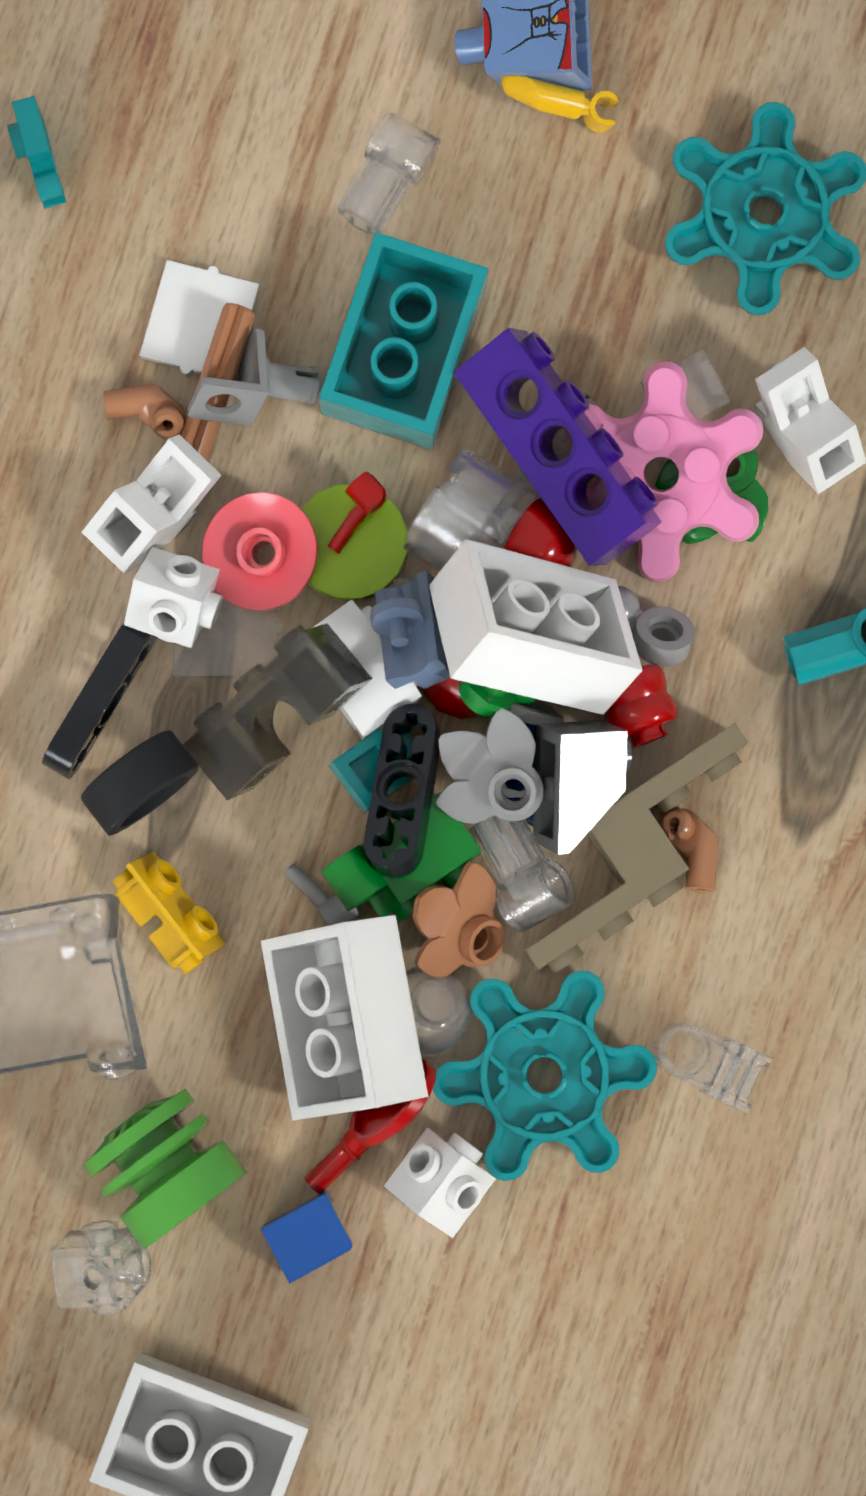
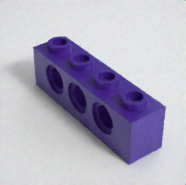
[453,328,662,566]

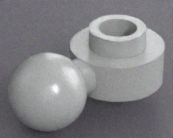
[618,586,695,666]

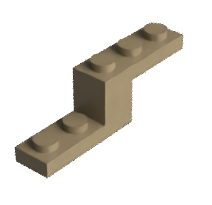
[523,723,748,974]

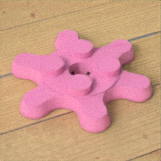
[565,361,763,583]

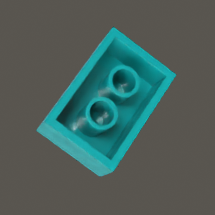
[319,232,488,450]

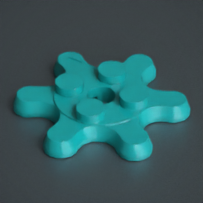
[665,102,866,316]
[433,970,657,1181]

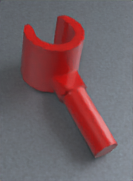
[327,472,386,554]

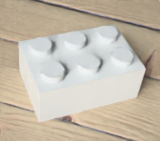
[429,539,643,715]
[261,915,428,1121]
[89,1353,312,1496]

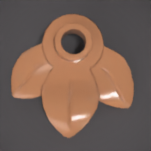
[413,861,506,978]

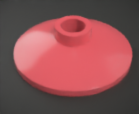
[202,492,318,611]

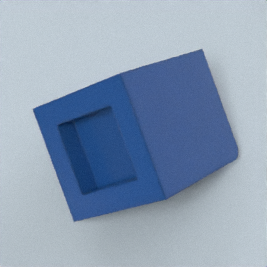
[261,1190,353,1284]

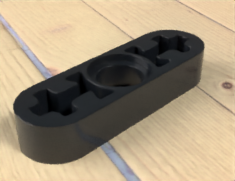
[42,623,157,779]
[364,704,441,878]

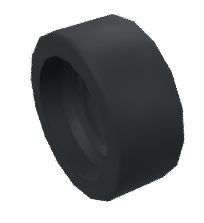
[81,730,198,836]

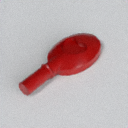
[304,1059,436,1194]

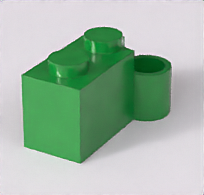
[321,791,482,923]

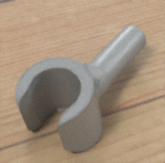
[284,864,361,925]

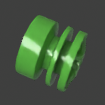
[82,1089,247,1250]

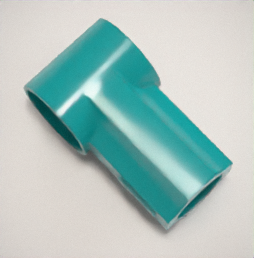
[782,608,866,686]

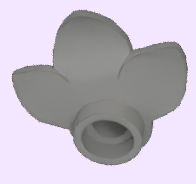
[436,708,544,824]

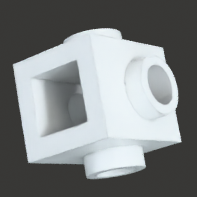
[124,546,223,648]
[384,1127,496,1238]

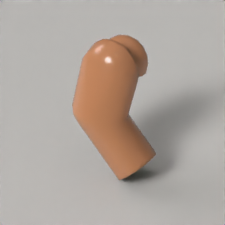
[661,808,718,893]

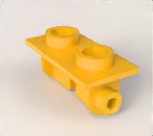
[112,851,226,976]

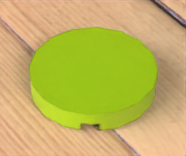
[301,484,408,602]

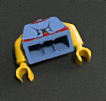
[454,0,619,133]

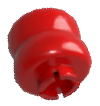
[605,657,678,748]

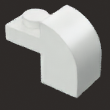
[755,347,866,494]
[82,434,221,573]

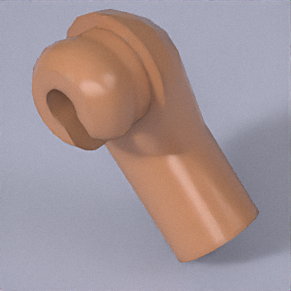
[103,384,187,439]

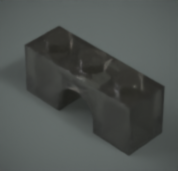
[183,623,373,801]

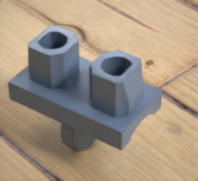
[370,570,450,689]

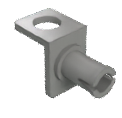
[187,328,320,426]

